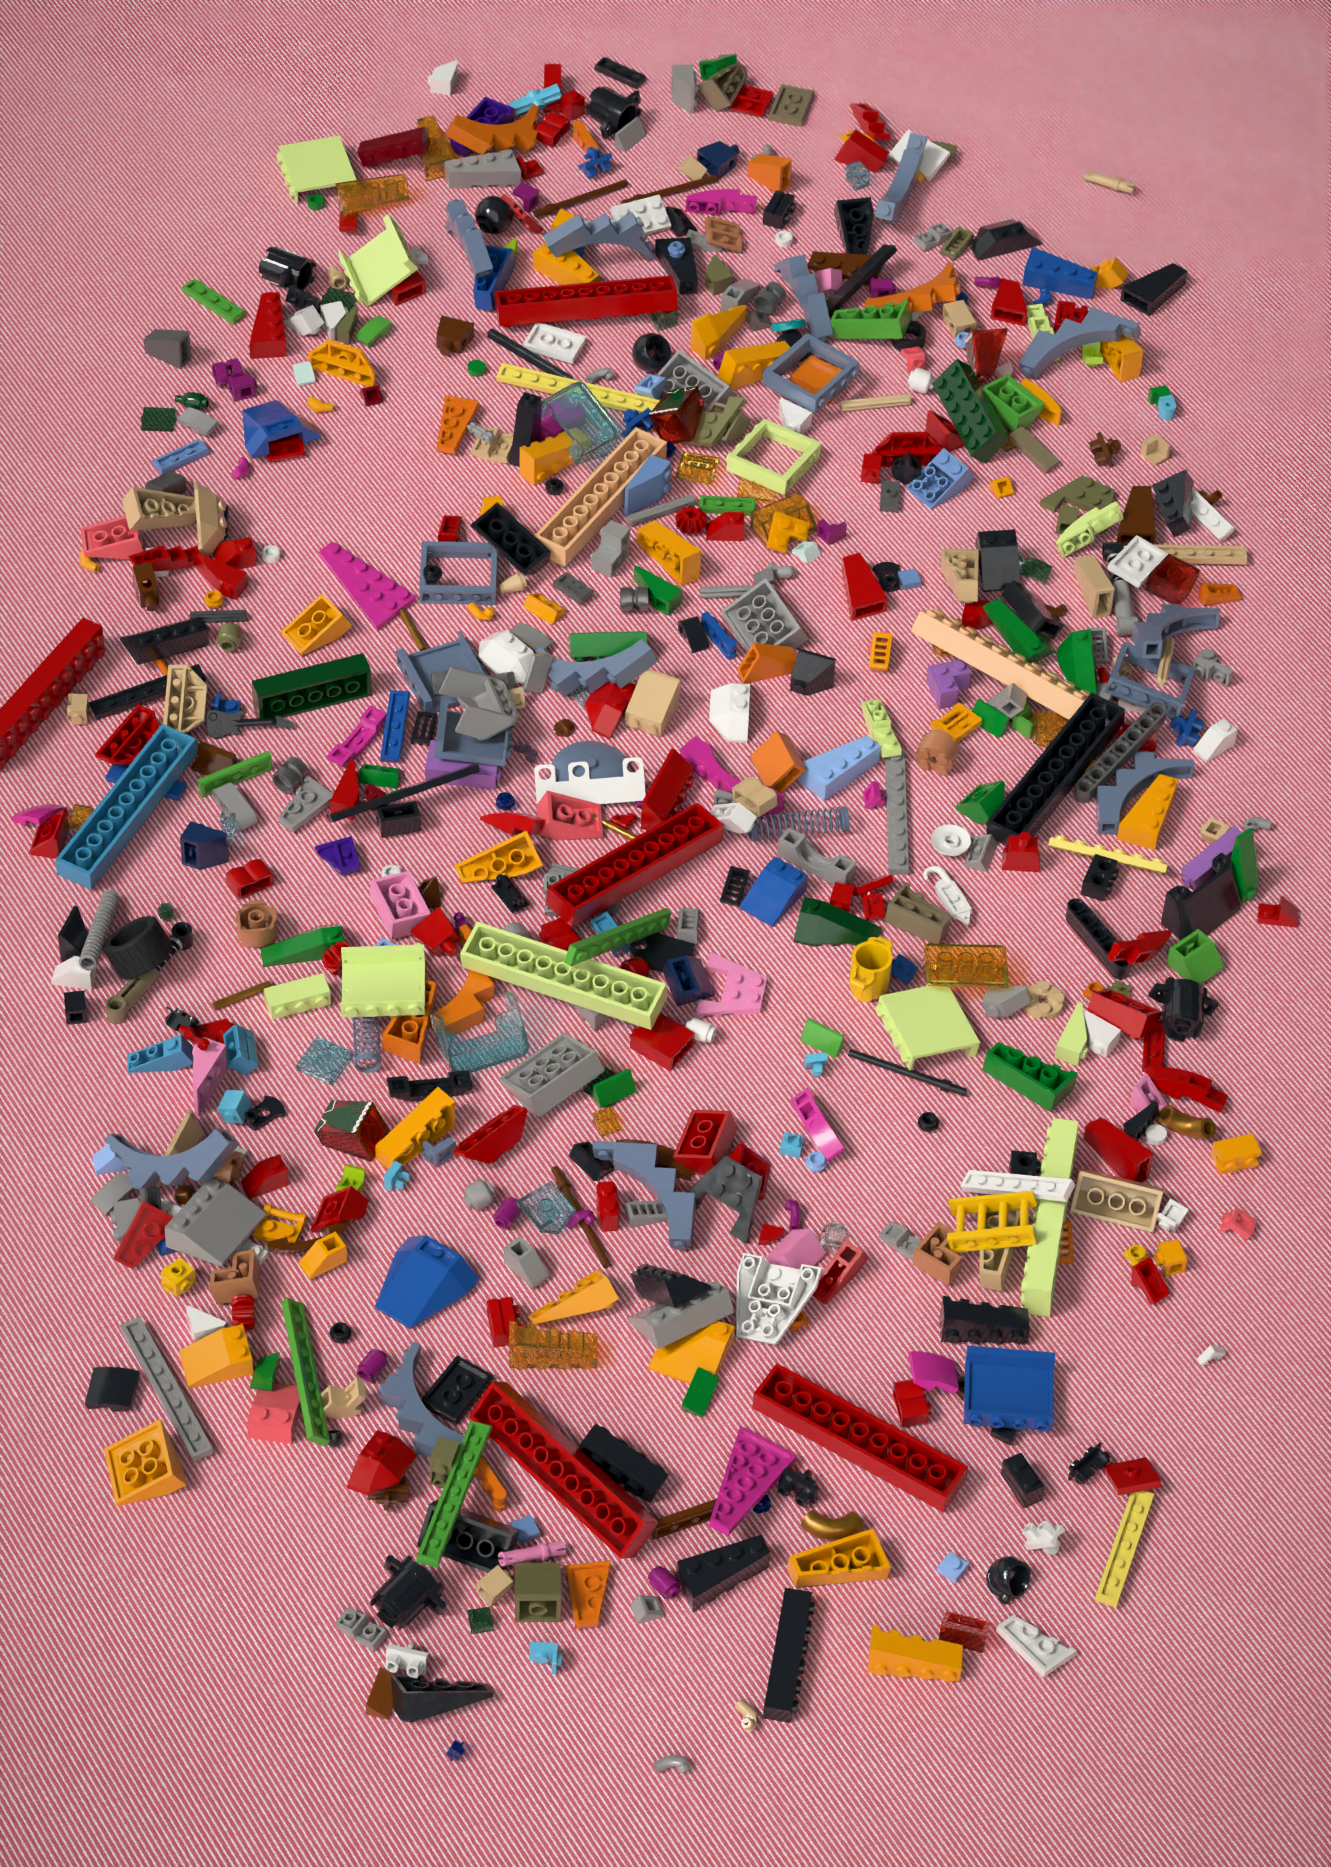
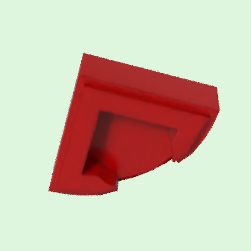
[610,813,637,830]
[758,1224,785,1245]

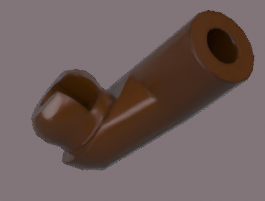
[1198,490,1222,506]
[1045,604,1067,618]

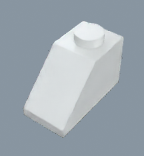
[428,60,458,95]
[320,301,348,341]
[283,305,324,336]
[778,398,812,435]
[1193,719,1237,763]
[51,956,97,990]
[1084,1010,1121,1058]

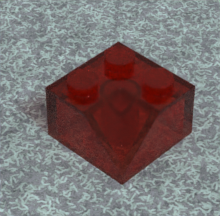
[1146,554,1201,605]

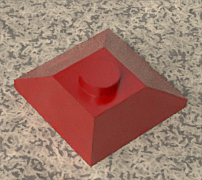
[213,537,256,569]
[730,1143,771,1200]
[310,1186,369,1233]

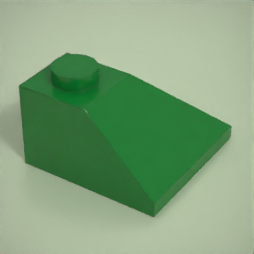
[955,780,1005,824]

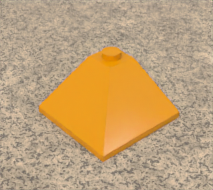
[648,1320,735,1384]
[104,1419,187,1506]

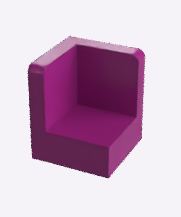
[513,182,539,213]
[817,519,847,546]

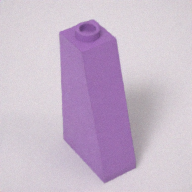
[425,740,502,789]
[1181,826,1243,890]

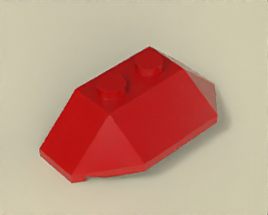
[871,432,943,467]
[584,681,637,739]
[95,704,159,765]
[452,1105,528,1164]
[347,1430,417,1496]

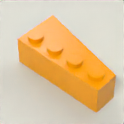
[533,242,599,285]
[1100,334,1144,382]
[519,428,590,486]
[637,520,701,586]
[1117,774,1179,850]
[375,1087,455,1169]
[867,1625,963,1682]

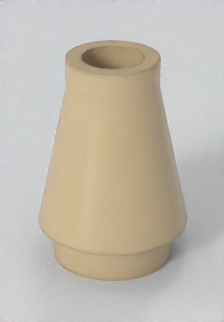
[328,266,347,289]
[498,573,527,594]

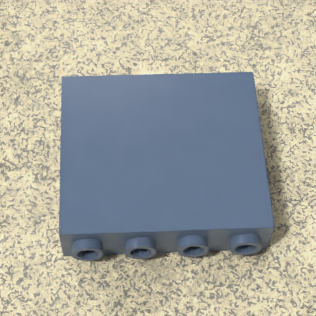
[396,631,485,713]
[434,700,513,767]

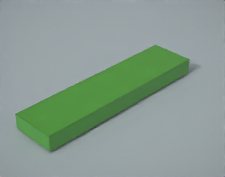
[182,278,246,325]
[197,751,273,798]

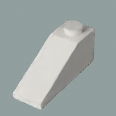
[710,803,757,834]

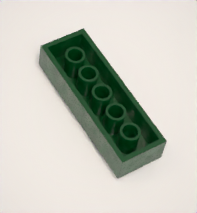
[932,359,1010,464]
[251,653,372,718]

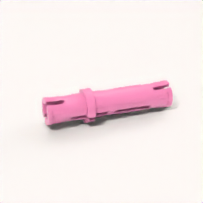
[498,1541,566,1567]

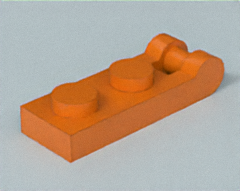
[573,120,599,157]
[474,1456,506,1512]

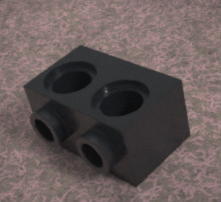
[1081,854,1119,902]
[1009,1150,1040,1176]

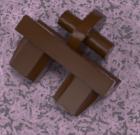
[1089,432,1121,468]
[368,1476,409,1511]

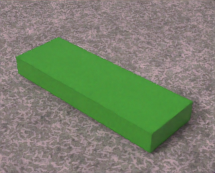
[699,495,756,516]

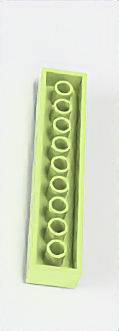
[460,922,668,1030]
[1021,1118,1079,1317]

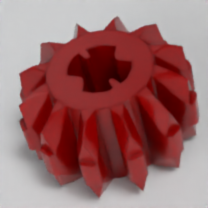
[675,505,707,536]
[322,941,352,976]
[232,1294,255,1331]

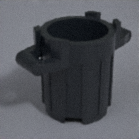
[586,87,642,139]
[259,246,317,290]
[1148,977,1218,1042]
[370,1555,446,1631]

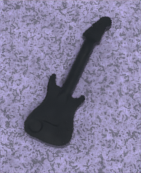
[206,710,294,738]

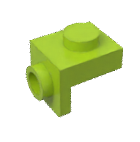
[1082,342,1103,367]
[336,1164,366,1192]

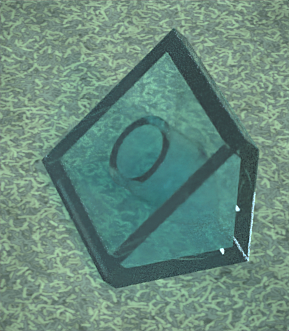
[516,1181,576,1234]

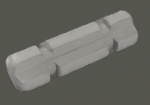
[467,422,495,444]

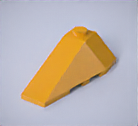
[690,305,747,360]
[528,1269,619,1324]

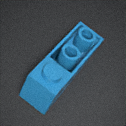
[127,1034,194,1073]

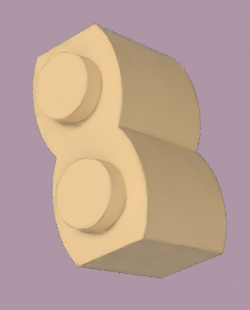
[732,776,777,817]

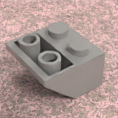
[671,64,698,114]

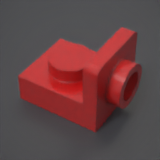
[517,157,543,181]
[860,892,886,921]

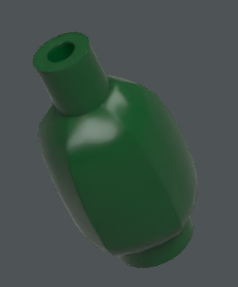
[175,392,209,410]

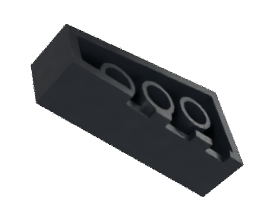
[676,1535,770,1613]

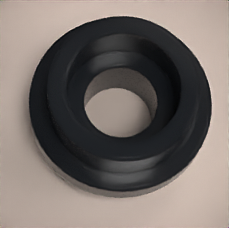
[545,478,564,496]
[423,565,442,583]
[918,1112,939,1132]
[329,1322,351,1343]

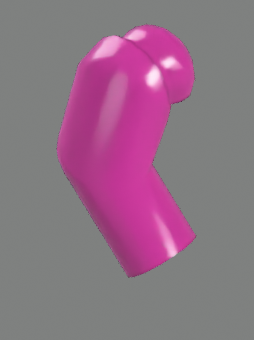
[231,457,250,479]

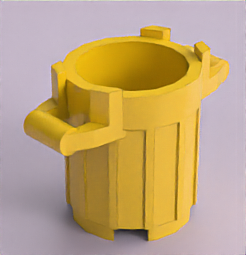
[849,936,893,1003]

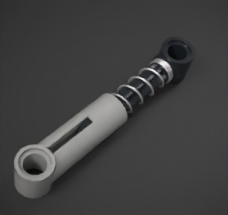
[1102,542,1138,636]

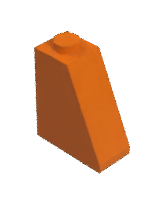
[748,154,792,192]
[737,642,797,683]

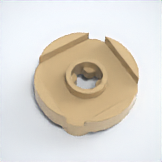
[1024,981,1065,1020]

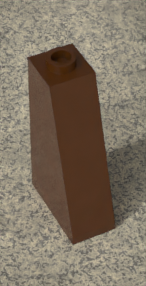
[1116,486,1156,546]

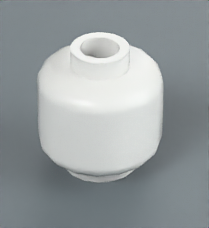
[907,368,935,394]

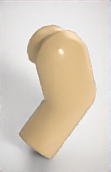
[735,1699,758,1732]

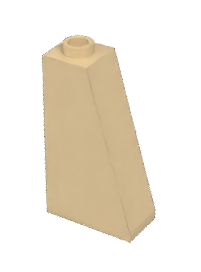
[1073,555,1115,619]

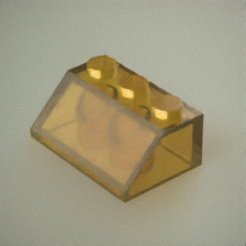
[750,492,817,550]

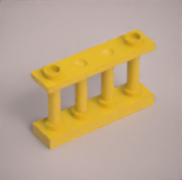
[947,1191,1037,1253]

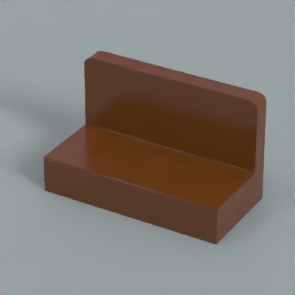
[191,741,237,776]

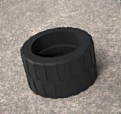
[103,916,173,979]

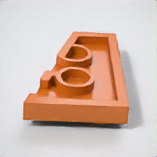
[565,1560,611,1629]

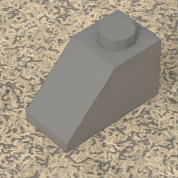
[982,985,1032,1018]

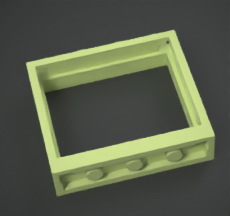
[726,419,822,495]

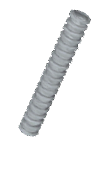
[78,890,120,970]

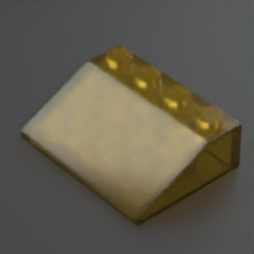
[922,943,1009,988]

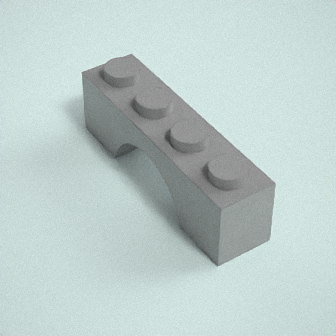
[777,828,857,885]

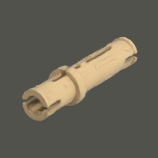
[1084,170,1136,195]

